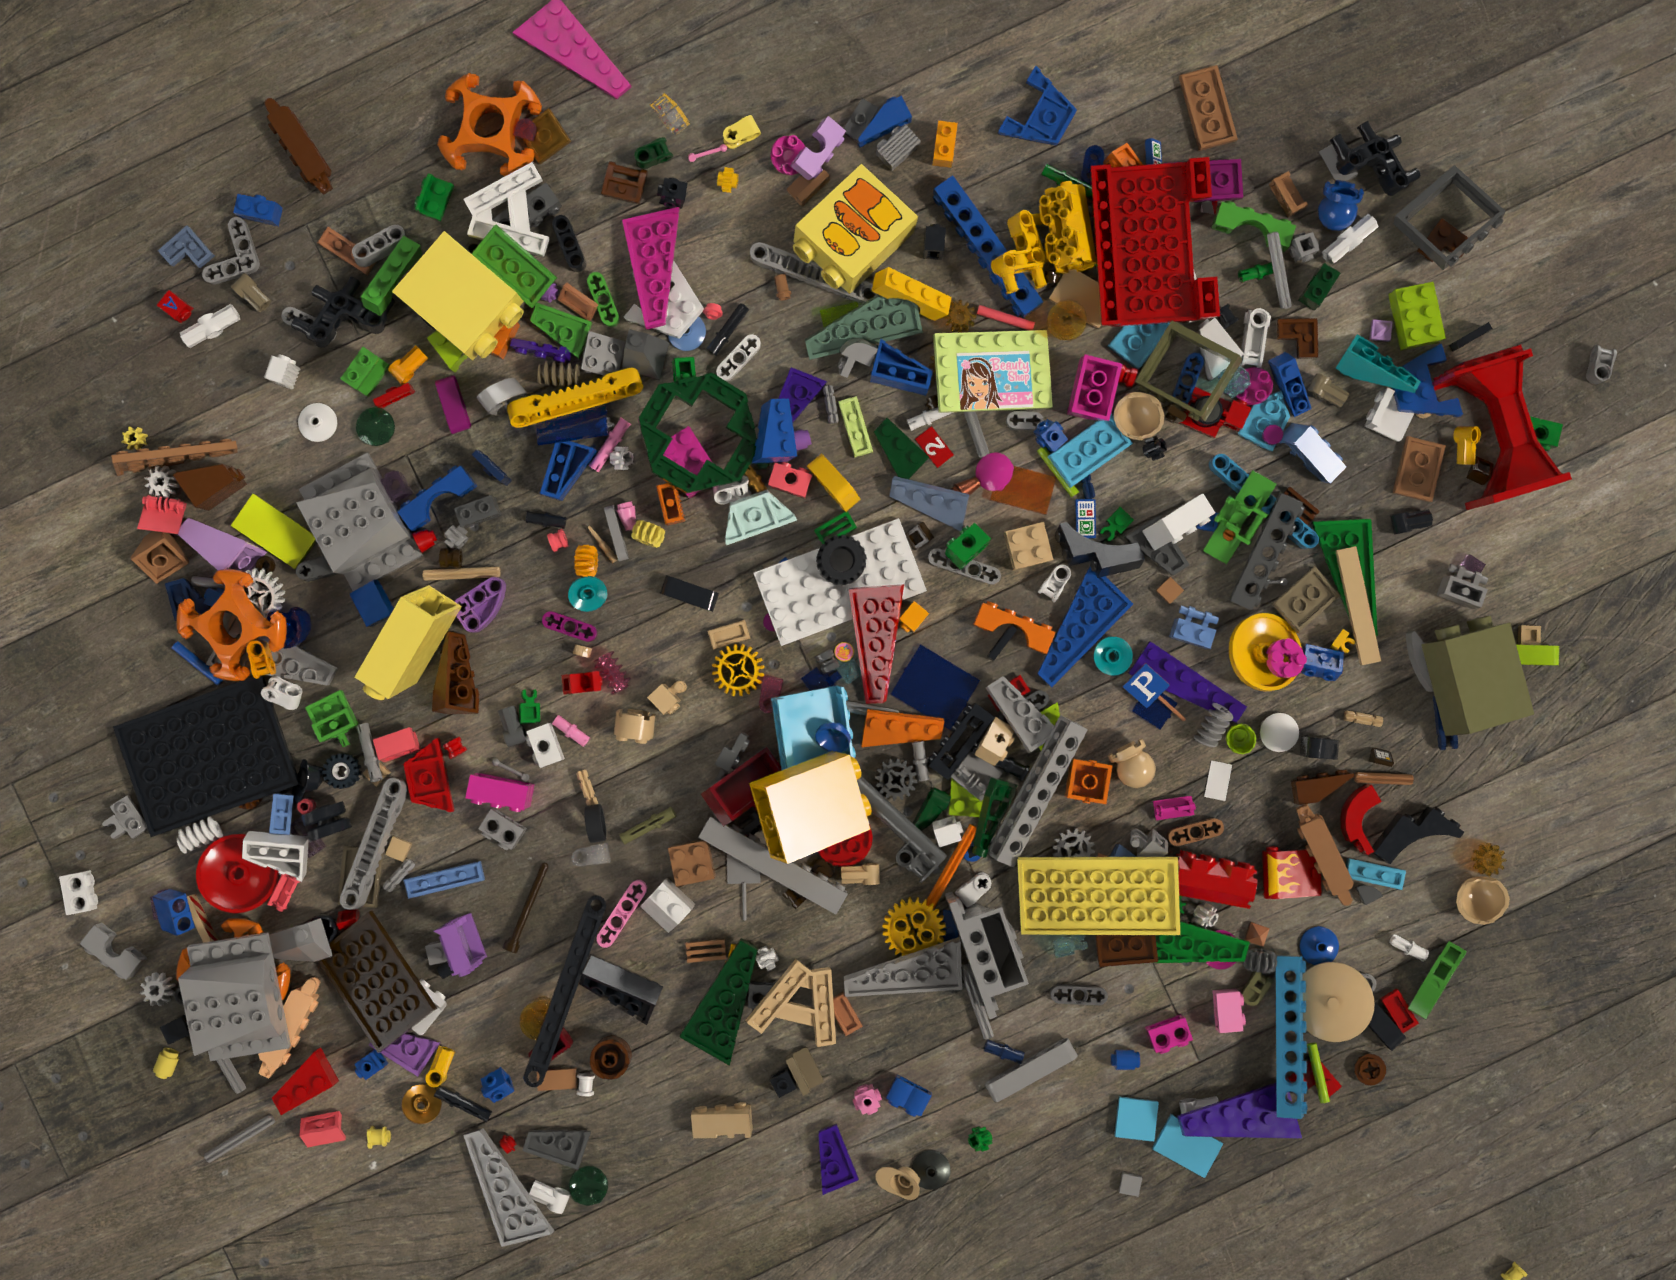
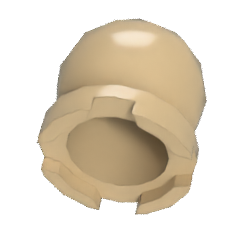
[1107,738,1156,789]

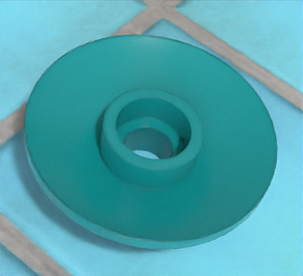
[568,576,607,612]
[1094,637,1133,676]

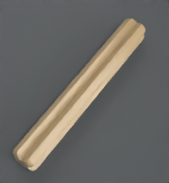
[422,567,501,581]

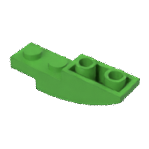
[1408,941,1467,1020]

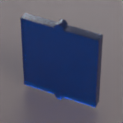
[1132,693,1178,730]

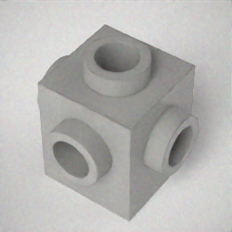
[1288,232,1319,263]

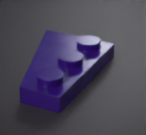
[510,338,572,363]
[778,367,827,423]
[819,1123,859,1195]

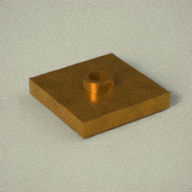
[518,108,571,164]

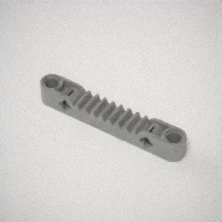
[750,242,878,304]
[340,778,409,909]

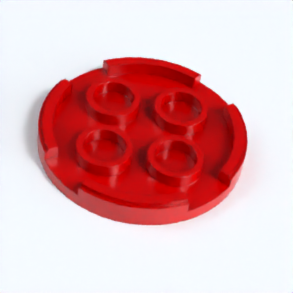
[818,822,873,867]

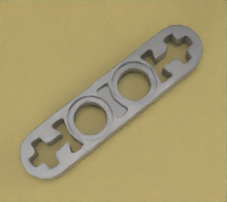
[928,548,1001,585]

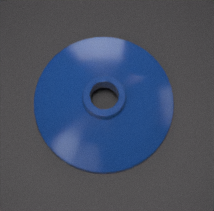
[1299,926,1339,965]

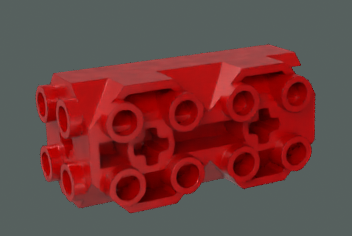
[1175,850,1258,909]

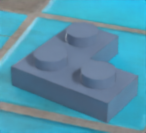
[158,225,215,269]

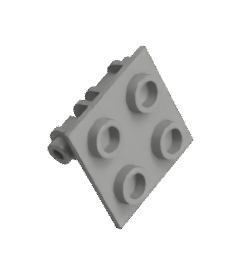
[581,331,625,376]
[951,747,1004,801]

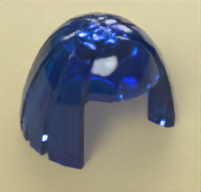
[266,607,312,649]

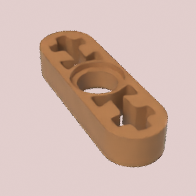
[1167,818,1224,846]

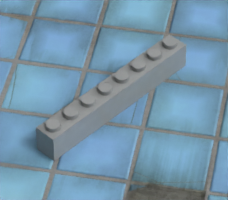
[698,815,848,914]

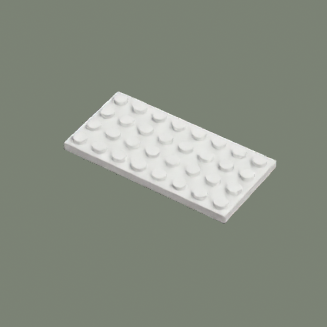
[753,518,927,646]

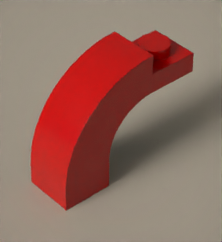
[1340,784,1382,855]

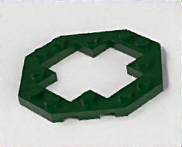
[638,373,757,494]

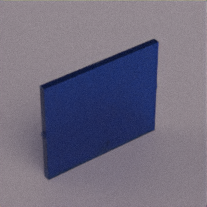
[535,401,608,446]
[891,644,980,730]

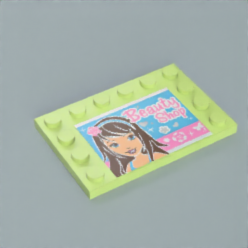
[933,330,1053,413]

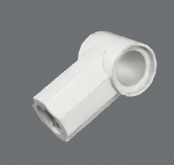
[529,1180,571,1214]

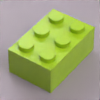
[1388,282,1446,351]

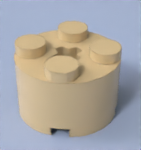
[614,709,656,744]

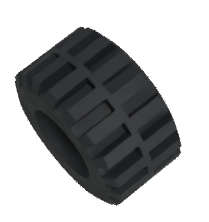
[816,535,867,586]

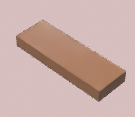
[317,227,376,276]

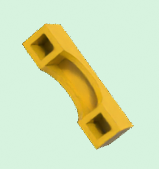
[872,267,952,321]

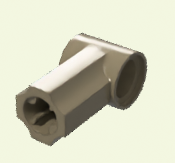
[231,273,271,312]
[1307,373,1349,408]

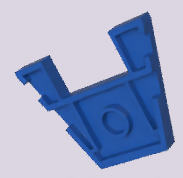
[998,66,1077,146]
[1392,344,1463,417]

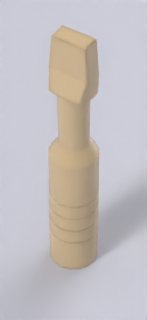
[588,526,618,563]

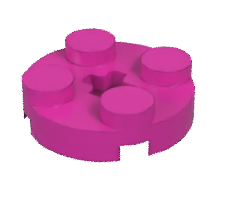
[1266,638,1307,678]

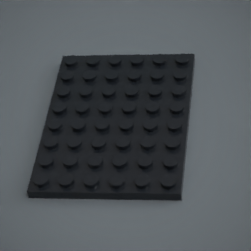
[113,675,300,837]

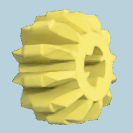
[631,520,665,548]

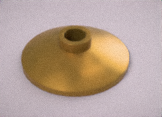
[401,1084,442,1124]

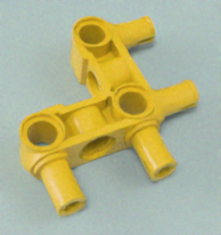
[991,210,1049,294]

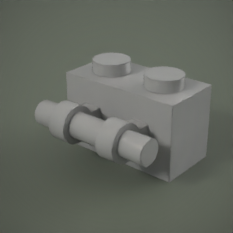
[1437,564,1488,609]
[1130,828,1168,857]

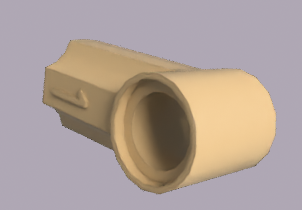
[841,863,880,885]

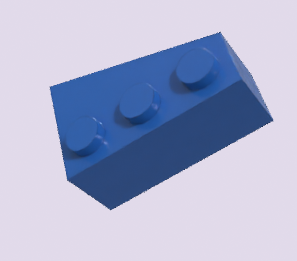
[752,399,797,463]

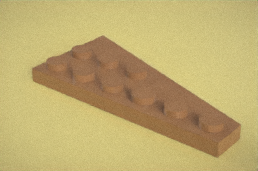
[111,439,238,476]

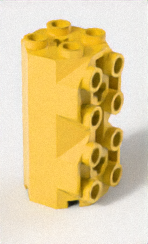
[1039,181,1097,274]

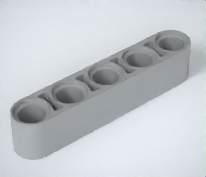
[985,1038,1078,1102]

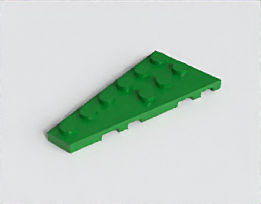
[1311,519,1378,636]
[1143,921,1250,964]

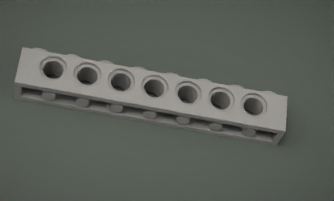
[988,715,1088,868]

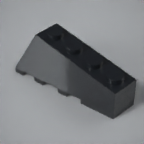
[579,955,663,1025]

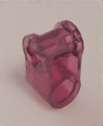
[759,675,783,713]

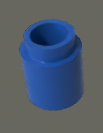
[1111,1050,1140,1070]

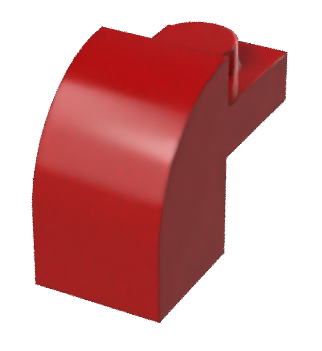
[561,671,602,695]

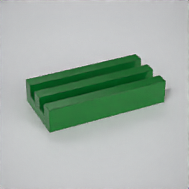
[814,511,857,544]

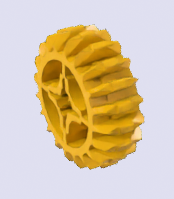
[712,644,765,696]

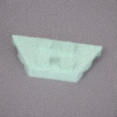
[725,490,797,545]

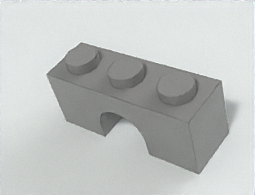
[80,923,148,980]

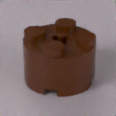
[590,1035,632,1080]

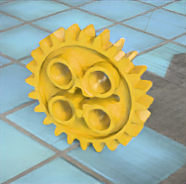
[882,897,946,956]

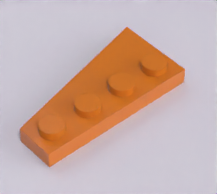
[861,709,944,747]

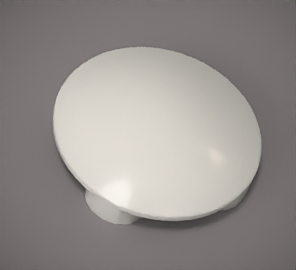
[1260,713,1299,752]

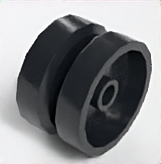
[301,801,352,842]

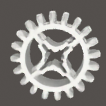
[243,568,285,619]

